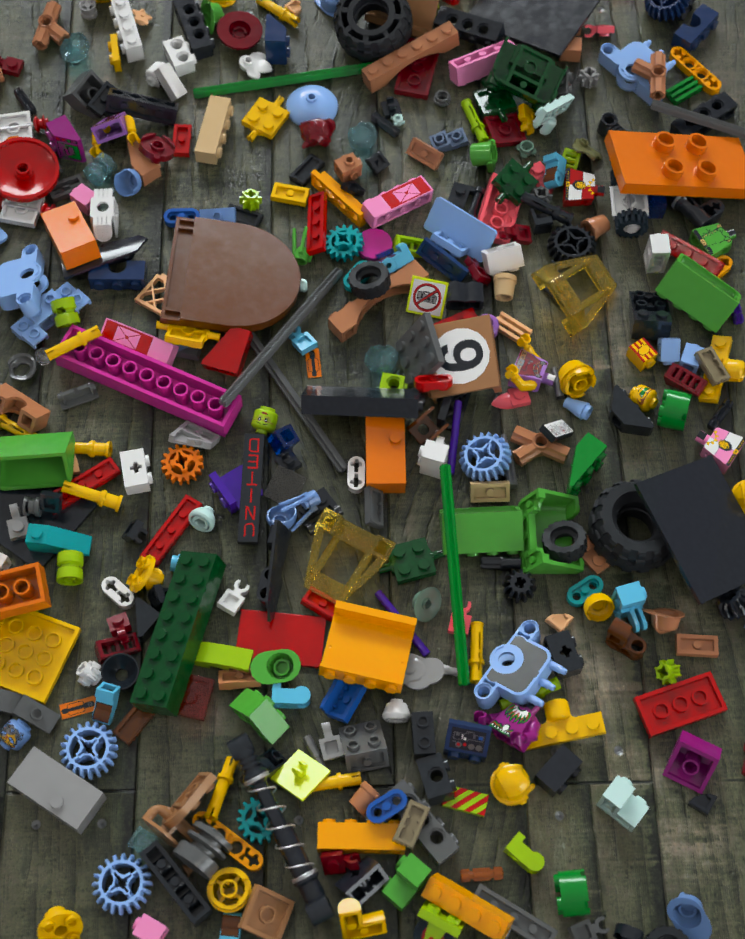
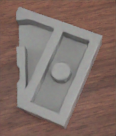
[168,420,221,450]

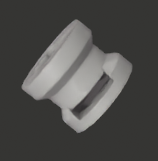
[79,0,98,20]

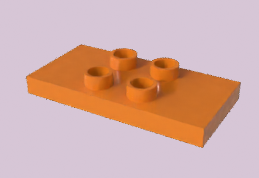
[604,130,745,199]

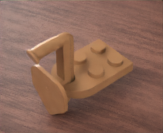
[142,772,217,877]

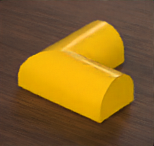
[338,898,387,939]

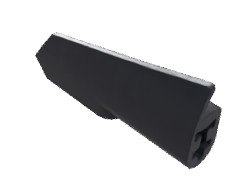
[61,235,148,280]
[257,520,291,622]

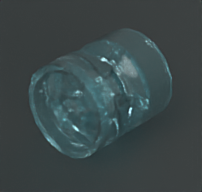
[83,152,117,187]

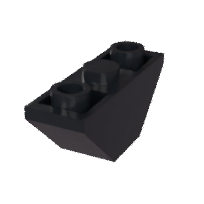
[609,385,654,436]

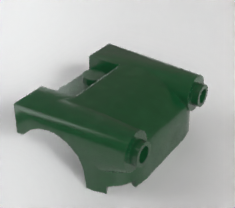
[485,36,568,113]

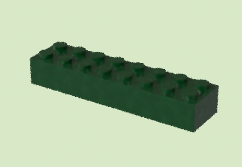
[130,551,226,717]

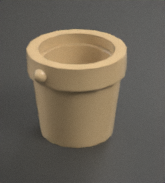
[493,272,517,302]

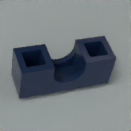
[671,3,719,53]
[88,261,148,291]

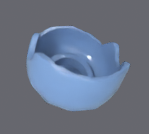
[114,168,142,197]
[266,505,297,529]

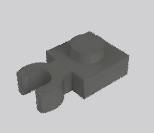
[567,916,610,939]

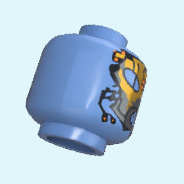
[0,718,31,751]

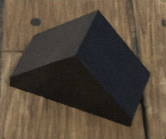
[135,597,160,643]

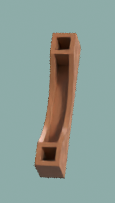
[361,21,459,93]
[328,260,429,343]

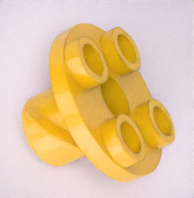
[126,555,164,593]
[37,906,83,939]

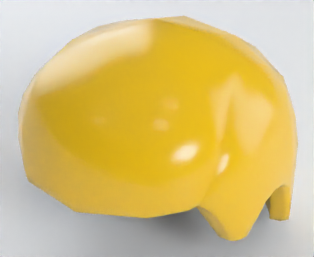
[583,593,615,622]

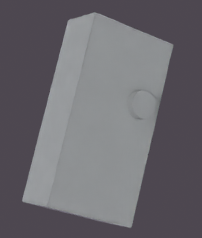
[7,747,107,835]

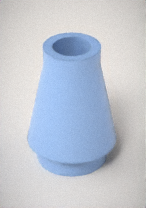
[563,397,593,420]

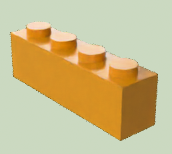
[317,819,405,855]
[421,872,515,939]

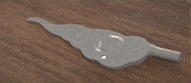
[403,653,470,690]

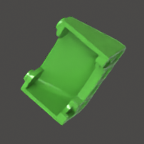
[518,488,584,574]

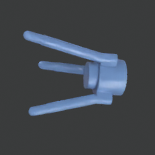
[279,490,321,532]

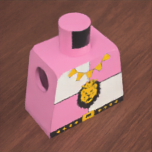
[695,428,745,475]

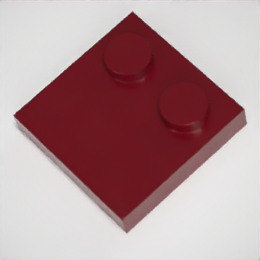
[483,113,527,148]

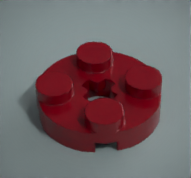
[138,133,175,164]

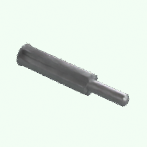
[501,434,518,489]

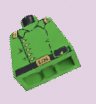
[688,223,736,258]

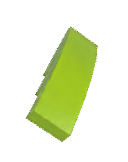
[194,642,254,672]

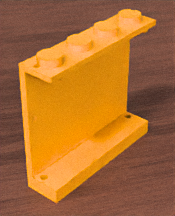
[319,600,417,694]

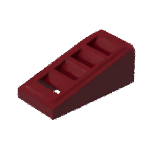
[664,363,708,398]
[94,632,141,665]

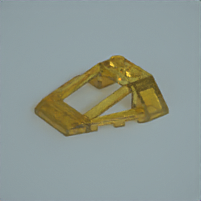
[531,255,617,337]
[304,507,396,604]

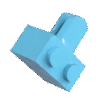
[611,581,648,633]

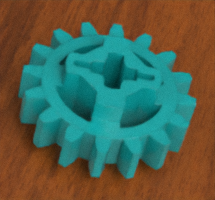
[326,224,365,262]
[237,797,282,845]

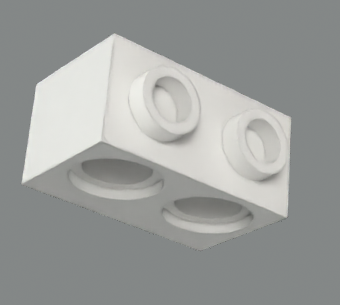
[163,35,197,77]
[643,233,671,273]

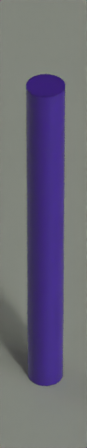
[448,400,462,475]
[374,590,430,657]

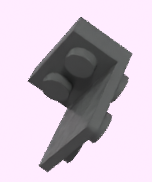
[338,720,390,773]

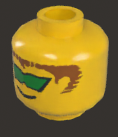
[628,384,658,413]

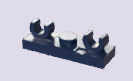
[416,237,470,282]

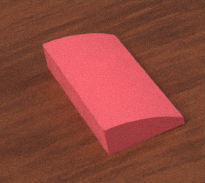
[477,172,521,245]

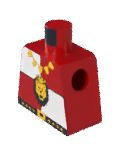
[562,168,605,207]

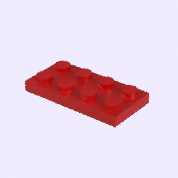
[633,671,728,738]

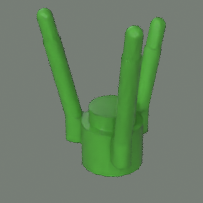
[292,226,313,265]

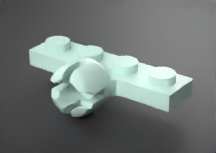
[533,93,575,135]

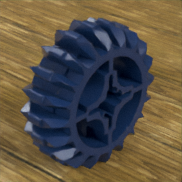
[644,0,690,22]

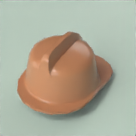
[642,608,685,634]

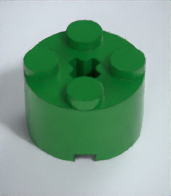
[657,389,692,431]
[553,869,590,917]

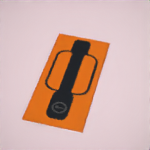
[305,348,322,378]
[59,695,96,720]

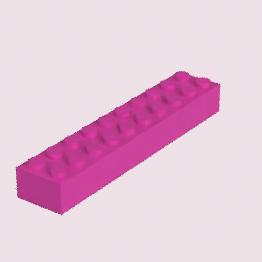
[55,324,243,437]

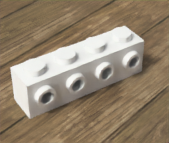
[109,0,145,63]

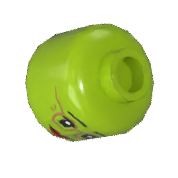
[251,406,278,436]

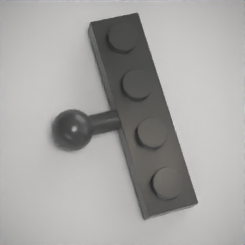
[474,883,558,939]

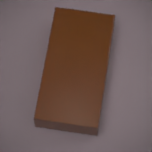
[113,706,156,746]

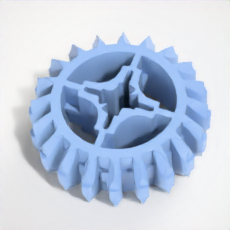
[459,431,512,482]
[60,722,119,780]
[92,853,153,916]

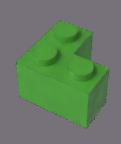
[229,688,290,745]
[381,853,432,913]

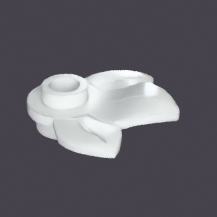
[239,52,272,79]

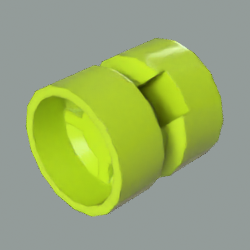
[50,297,81,329]
[56,550,84,586]

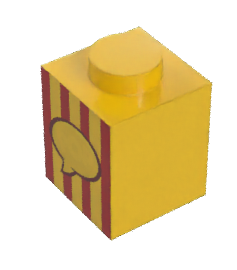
[626,337,658,372]

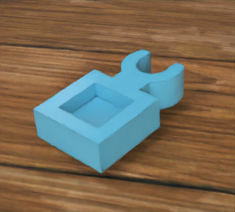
[288,326,318,356]

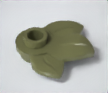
[572,138,602,161]

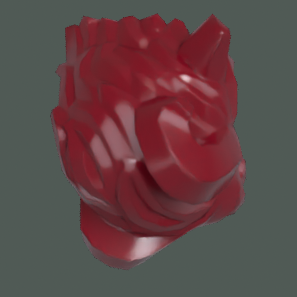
[299,118,336,149]

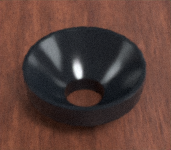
[101,653,140,691]

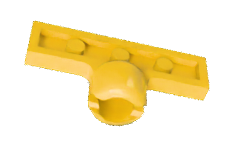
[698,335,745,404]
[526,698,606,751]

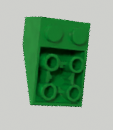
[566,432,607,496]

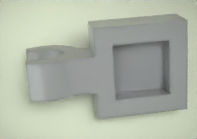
[7,503,29,541]
[319,722,344,762]

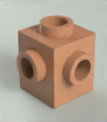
[334,152,363,183]

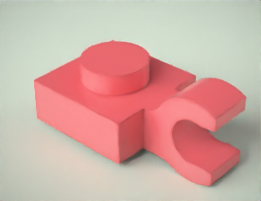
[584,24,615,38]

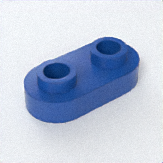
[163,208,200,228]
[366,789,408,824]

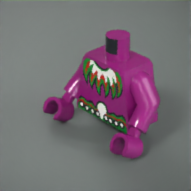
[474,702,541,753]

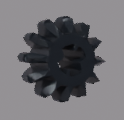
[502,569,537,604]
[716,587,745,621]

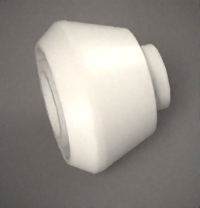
[382,699,411,723]

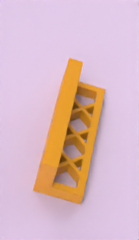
[311,169,367,228]

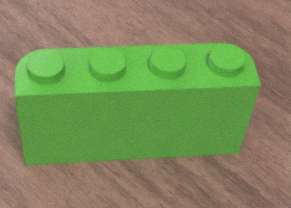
[655,253,741,333]
[0,431,75,491]
[439,505,524,557]

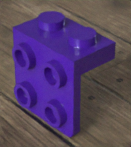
[208,465,263,515]

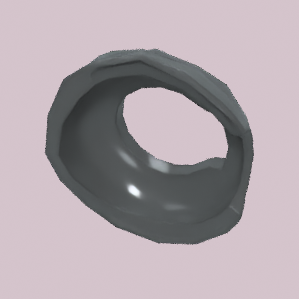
[8,353,37,381]

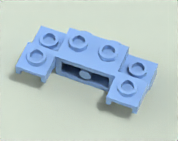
[10,282,92,349]

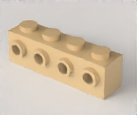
[194,95,234,165]

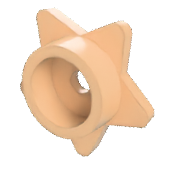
[132,9,152,25]

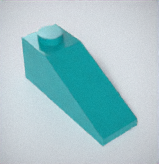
[25,523,93,556]

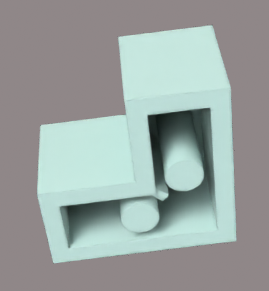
[596,775,650,832]

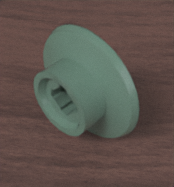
[412,587,442,622]

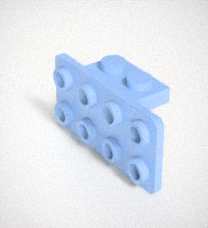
[424,197,497,262]

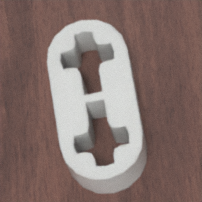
[347,456,365,494]
[101,576,135,610]

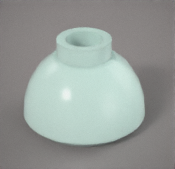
[188,505,215,532]

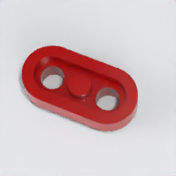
[414,374,453,392]

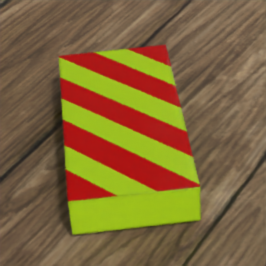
[442,787,489,817]

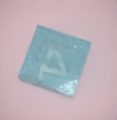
[127,826,158,853]

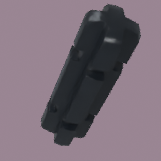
[13,87,37,116]
[371,112,400,138]
[707,398,734,431]

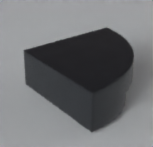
[340,180,366,196]
[687,794,717,816]

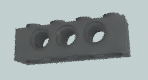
[385,779,459,868]

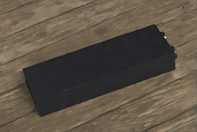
[301,386,425,418]

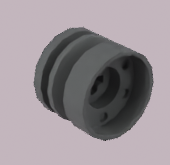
[173,820,233,880]

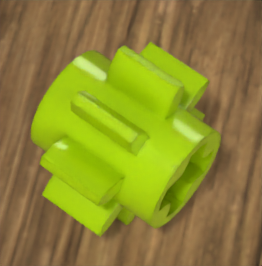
[240,189,262,211]
[654,659,682,685]

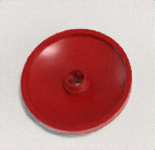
[0,137,60,203]

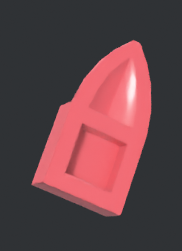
[528,161,553,194]
[491,388,531,409]

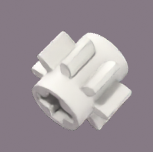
[76,661,102,687]

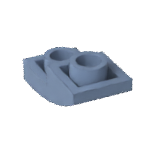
[429,127,469,152]

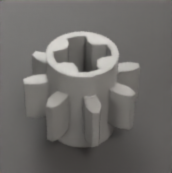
[577,66,600,89]

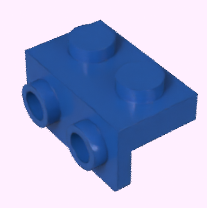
[320,679,367,724]

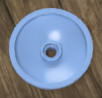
[286,85,338,125]

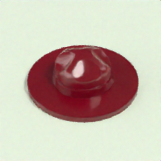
[217,11,263,50]

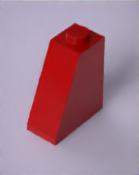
[201,328,253,378]

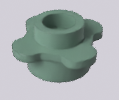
[516,140,537,158]

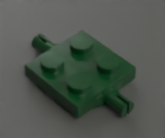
[472,79,517,123]
[491,158,539,206]
[377,537,445,585]

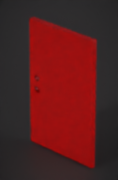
[236,609,327,668]

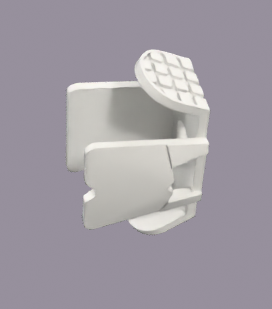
[90,188,119,242]

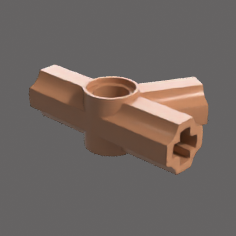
[32,0,70,51]
[631,51,667,101]
[510,425,571,467]

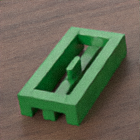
[665,76,703,106]

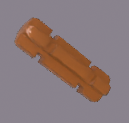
[460,866,503,883]

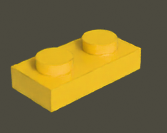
[108,33,122,72]
[271,182,310,207]

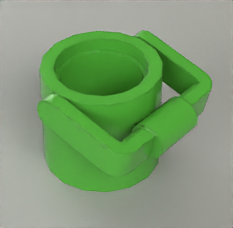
[470,139,498,173]

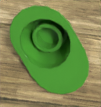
[201,0,224,35]
[250,649,301,685]

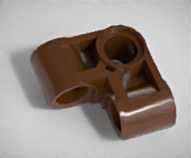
[605,617,647,661]

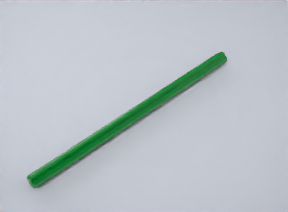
[193,61,374,99]
[439,464,470,686]

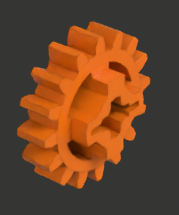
[161,444,204,485]

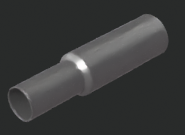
[550,367,564,400]
[303,734,326,767]

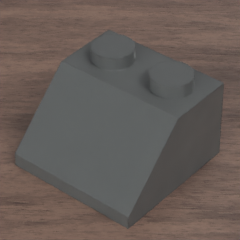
[62,69,104,119]

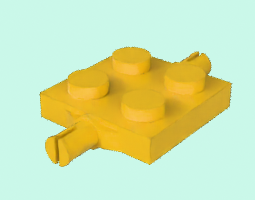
[242,96,290,142]
[156,321,221,349]

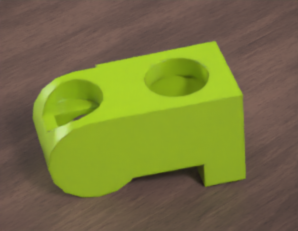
[503,832,545,874]

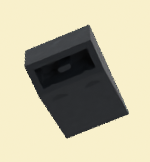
[629,290,672,341]

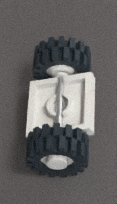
[610,168,649,239]

